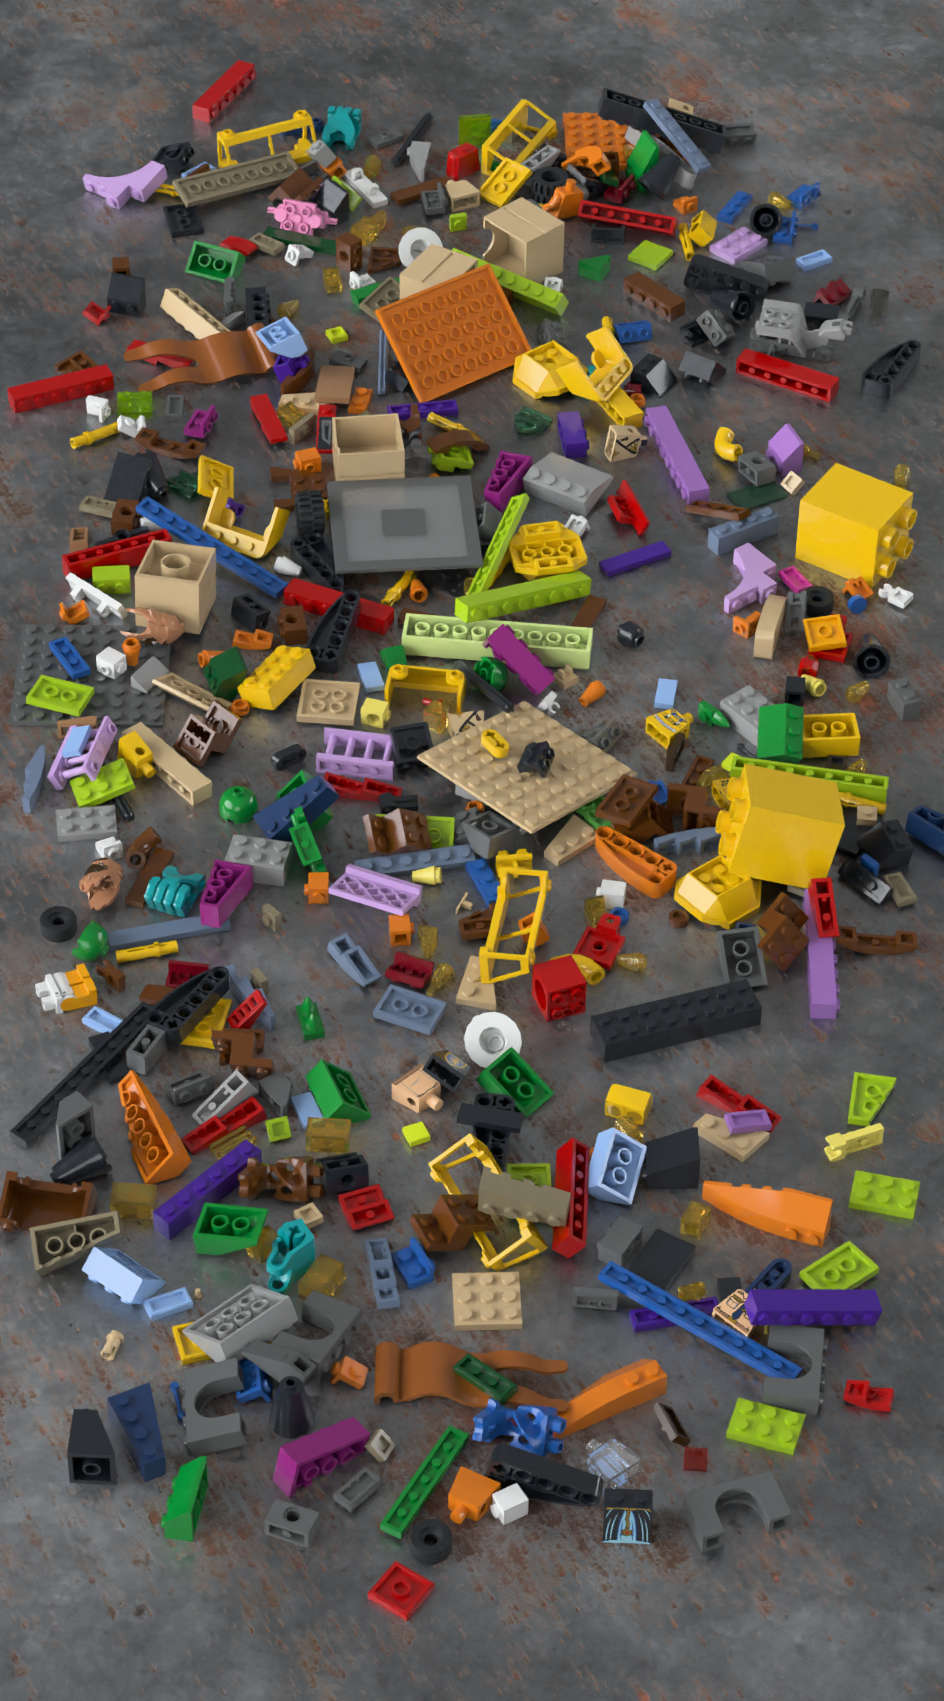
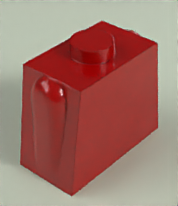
[446,142,480,181]

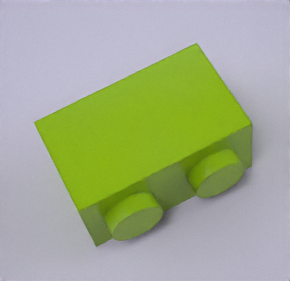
[92,565,131,595]

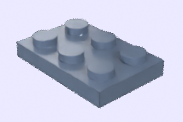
[373,984,447,1035]

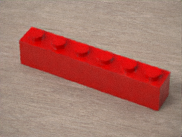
[192,60,256,123]
[577,200,679,237]
[736,348,840,403]
[7,364,114,414]
[62,528,172,580]
[284,578,394,635]
[552,1137,590,1259]

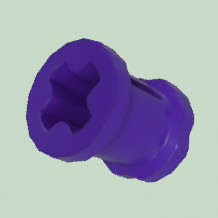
[225,497,245,519]

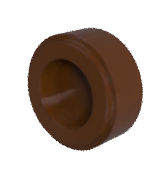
[668,909,689,929]

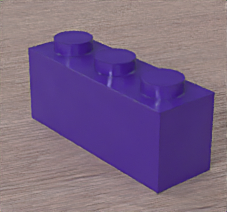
[557,411,589,458]

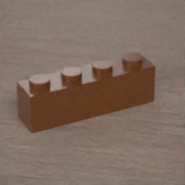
[623,271,685,322]

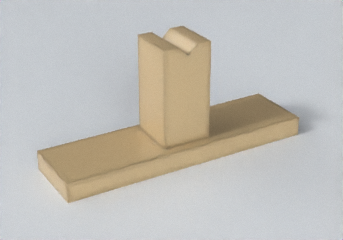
[455,892,473,914]

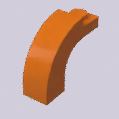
[561,146,611,177]

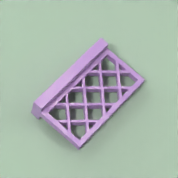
[328,864,423,916]

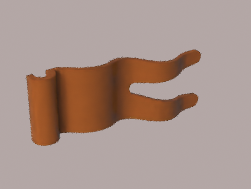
[124,323,278,395]
[374,1341,569,1414]

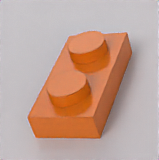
[348,387,373,414]

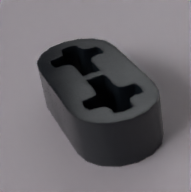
[271,744,307,771]

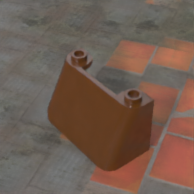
[0,1171,98,1232]

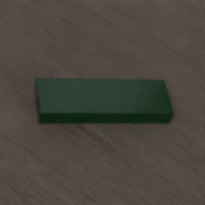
[453,1353,518,1405]

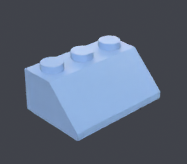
[256,317,307,358]
[588,1128,647,1205]
[82,1246,166,1305]

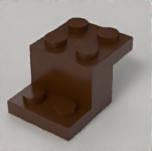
[268,167,324,202]
[173,700,243,767]
[667,783,724,831]
[611,799,674,844]
[363,808,432,856]
[756,892,810,972]
[211,1030,276,1081]
[409,1194,495,1252]

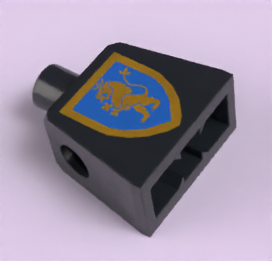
[422,1050,470,1093]

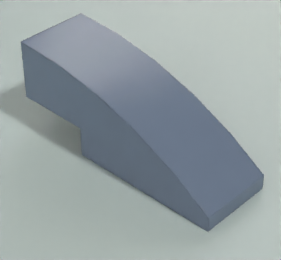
[327,933,382,987]

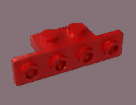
[607,480,650,536]

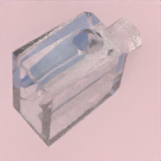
[586,1439,642,1491]

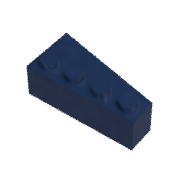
[253,775,340,842]
[905,805,944,855]
[107,1382,166,1482]

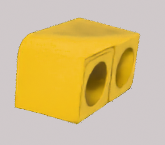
[688,210,717,248]
[605,1084,653,1125]

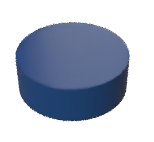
[848,595,867,614]
[609,907,629,926]

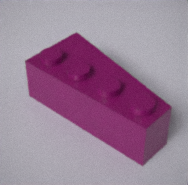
[484,450,533,513]
[482,624,555,697]
[200,859,253,928]
[272,1416,370,1498]

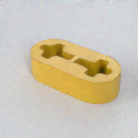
[481,729,509,758]

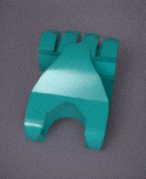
[322,106,362,150]
[144,865,206,918]
[266,1218,316,1295]

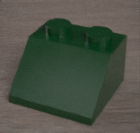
[204,646,248,700]

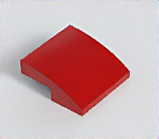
[337,1184,395,1231]

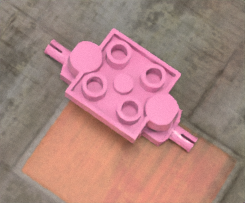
[267,198,338,236]

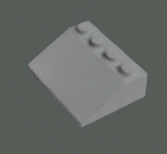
[523,452,613,517]
[182,1284,298,1362]

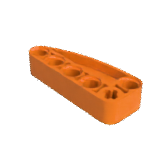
[595,826,677,899]

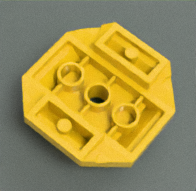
[513,340,587,399]
[508,521,587,581]
[674,855,762,930]

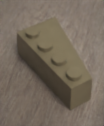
[478,1166,571,1227]
[29,1211,125,1277]

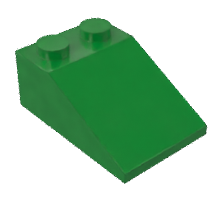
[625,130,659,192]
[475,1046,554,1119]
[193,1203,269,1256]

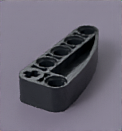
[683,254,769,299]
[861,340,921,399]
[290,532,344,593]
[306,590,362,673]
[146,966,230,1046]
[472,1093,515,1176]
[485,1444,604,1506]

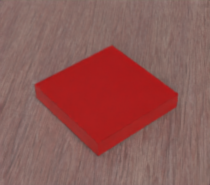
[368,1561,435,1621]

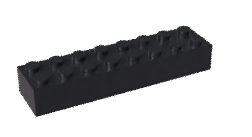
[598,87,726,154]
[590,979,762,1062]

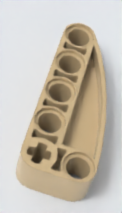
[753,594,787,660]

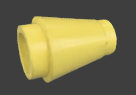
[801,674,827,697]
[412,865,442,885]

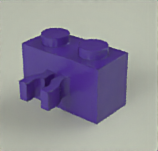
[273,354,310,384]

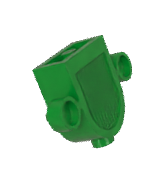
[289,806,327,872]

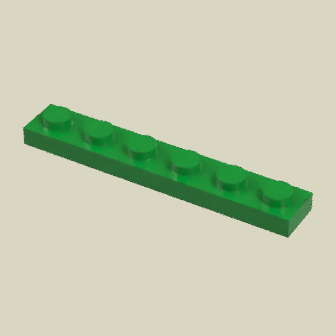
[380,1425,469,1539]

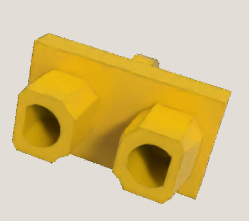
[496,849,532,879]

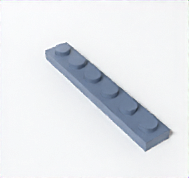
[643,98,711,173]
[354,844,476,877]

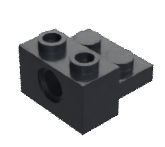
[315,1152,369,1195]

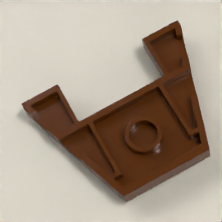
[270,467,327,512]

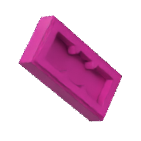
[778,566,813,593]

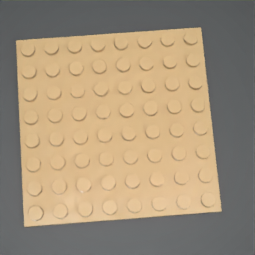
[417,701,637,834]

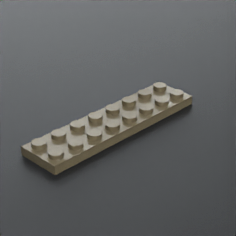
[172,151,298,207]

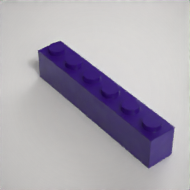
[153,1140,262,1241]
[744,1289,883,1326]

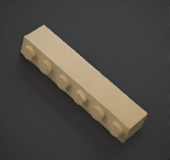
[160,288,230,339]
[122,722,213,806]

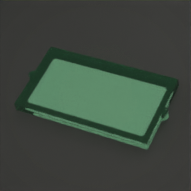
[727,481,787,510]

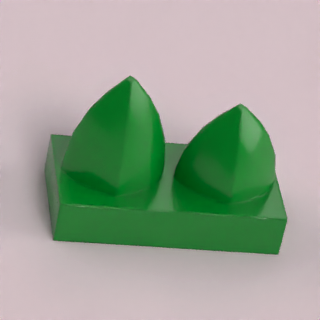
[296,996,325,1041]

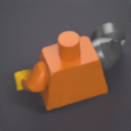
[538,179,589,219]

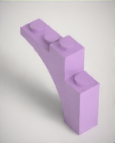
[83,161,168,209]
[724,543,777,614]

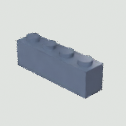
[708,507,779,556]

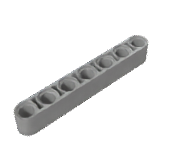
[625,125,697,189]

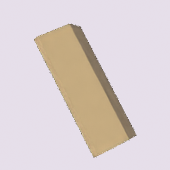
[152,672,233,712]

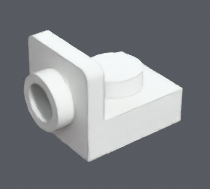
[285,244,314,266]
[349,271,376,289]
[544,277,563,292]
[86,395,111,423]
[117,415,146,438]
[564,514,590,537]
[95,836,123,860]

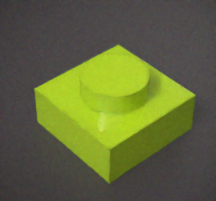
[449,212,467,232]
[265,1116,292,1142]

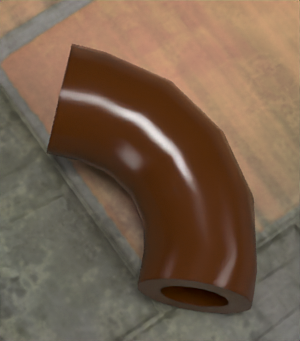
[125,826,163,870]

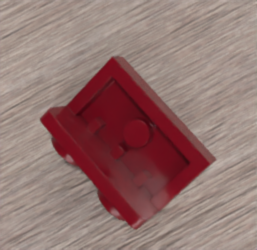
[603,174,636,204]
[813,278,853,305]
[385,951,435,989]
[165,960,210,989]

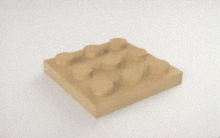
[296,679,360,726]
[452,1272,522,1331]

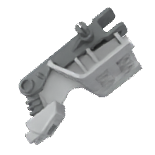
[749,299,853,361]

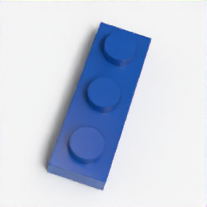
[717,191,753,224]
[49,636,91,680]
[466,858,500,907]

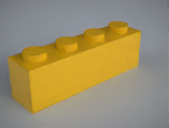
[598,386,644,428]

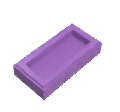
[724,1109,772,1134]

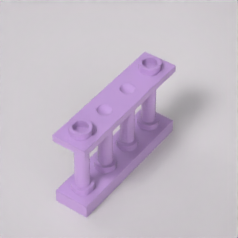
[47,716,118,791]
[316,727,394,781]

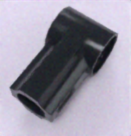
[378,792,418,814]

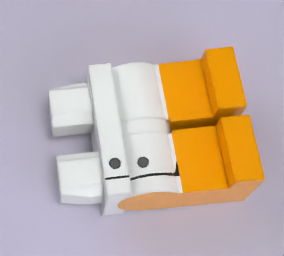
[35,963,97,1014]

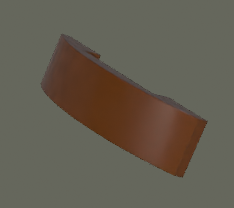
[280,347,315,396]
[135,428,206,459]
[426,430,490,454]
[836,925,918,955]

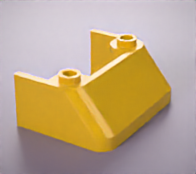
[556,326,633,403]
[202,486,290,559]
[385,664,467,712]

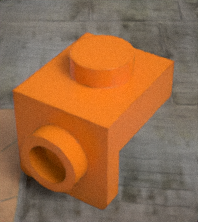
[59,600,90,625]
[330,1356,369,1390]

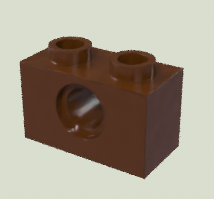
[336,231,362,273]
[111,499,142,535]
[277,605,308,646]

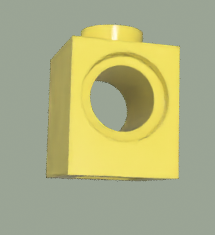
[361,698,391,728]

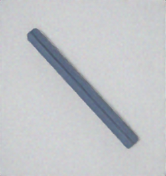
[378,329,389,395]

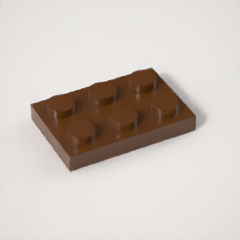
[595,774,658,828]

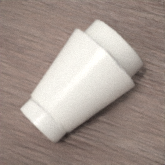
[274,556,303,577]

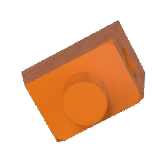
[448,1466,501,1524]

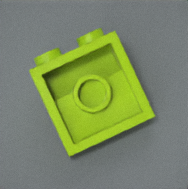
[428,446,474,472]

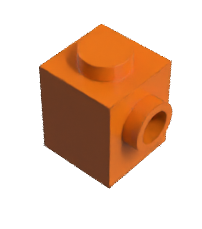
[318,156,347,179]
[293,447,321,473]
[304,872,329,904]
[518,912,550,948]
[389,914,415,947]

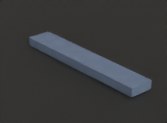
[107,916,231,951]

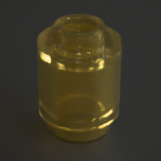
[363,155,381,179]
[614,1116,644,1143]

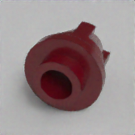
[623,382,641,397]

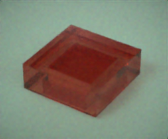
[683,1447,708,1472]

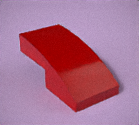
[220,236,258,256]
[843,1380,895,1412]

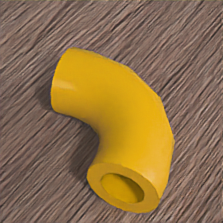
[714,427,743,462]
[549,954,605,985]

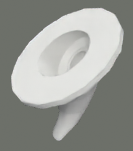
[398,228,443,268]
[464,1012,522,1068]

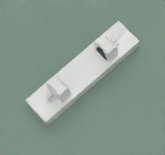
[343,167,388,209]
[65,572,128,620]

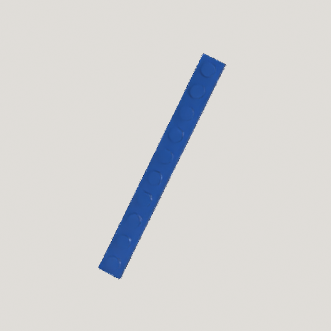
[136,496,288,599]
[598,1260,803,1379]

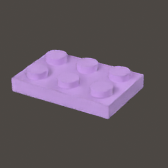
[710,227,768,265]

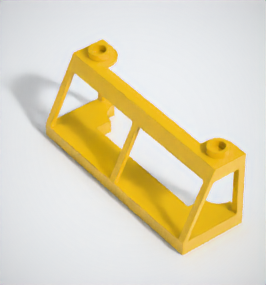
[481,99,558,176]
[217,110,317,168]
[479,867,552,984]
[428,1133,548,1272]

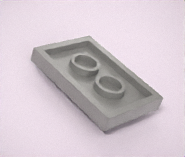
[55,805,118,842]

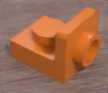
[673,196,698,215]
[842,576,874,599]
[733,611,761,639]

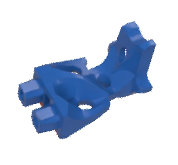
[472,1398,567,1457]

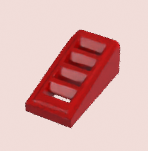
[227,989,268,1029]

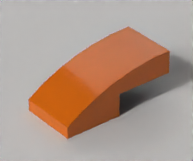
[232,629,274,650]

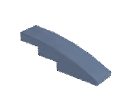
[22,745,46,814]
[653,827,722,857]
[225,964,275,1031]
[365,1237,400,1310]

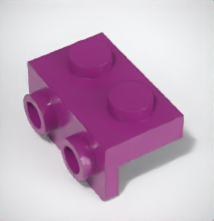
[184,405,218,439]

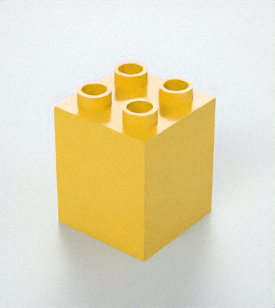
[795,463,917,589]
[715,763,845,889]

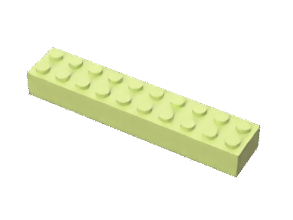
[402,613,593,669]

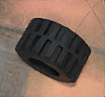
[531,166,572,204]
[294,490,326,536]

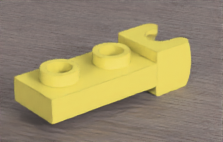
[824,1123,884,1162]

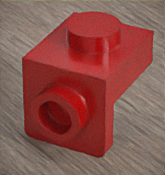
[82,301,112,326]

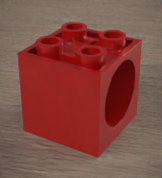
[532,955,587,1022]

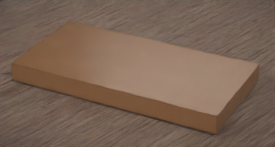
[315,365,355,404]

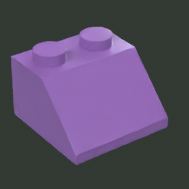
[766,423,804,476]

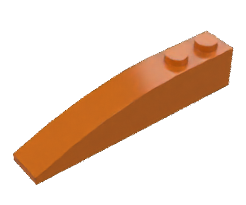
[118,1070,192,1185]
[702,1181,833,1248]
[554,1359,667,1439]

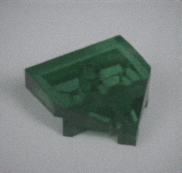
[514,406,553,433]
[166,469,200,499]

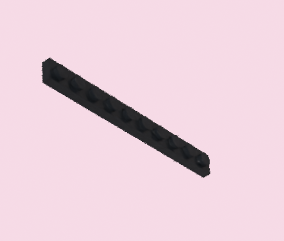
[9,1001,153,1147]

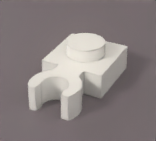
[878,583,913,609]

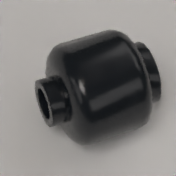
[617,621,645,649]

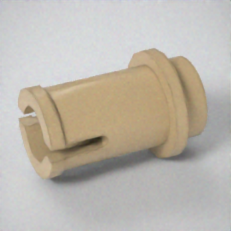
[100,1330,124,1361]

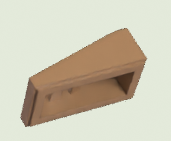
[69,527,89,553]
[57,716,98,739]

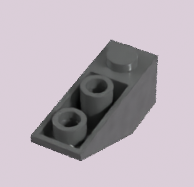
[241,1340,317,1386]

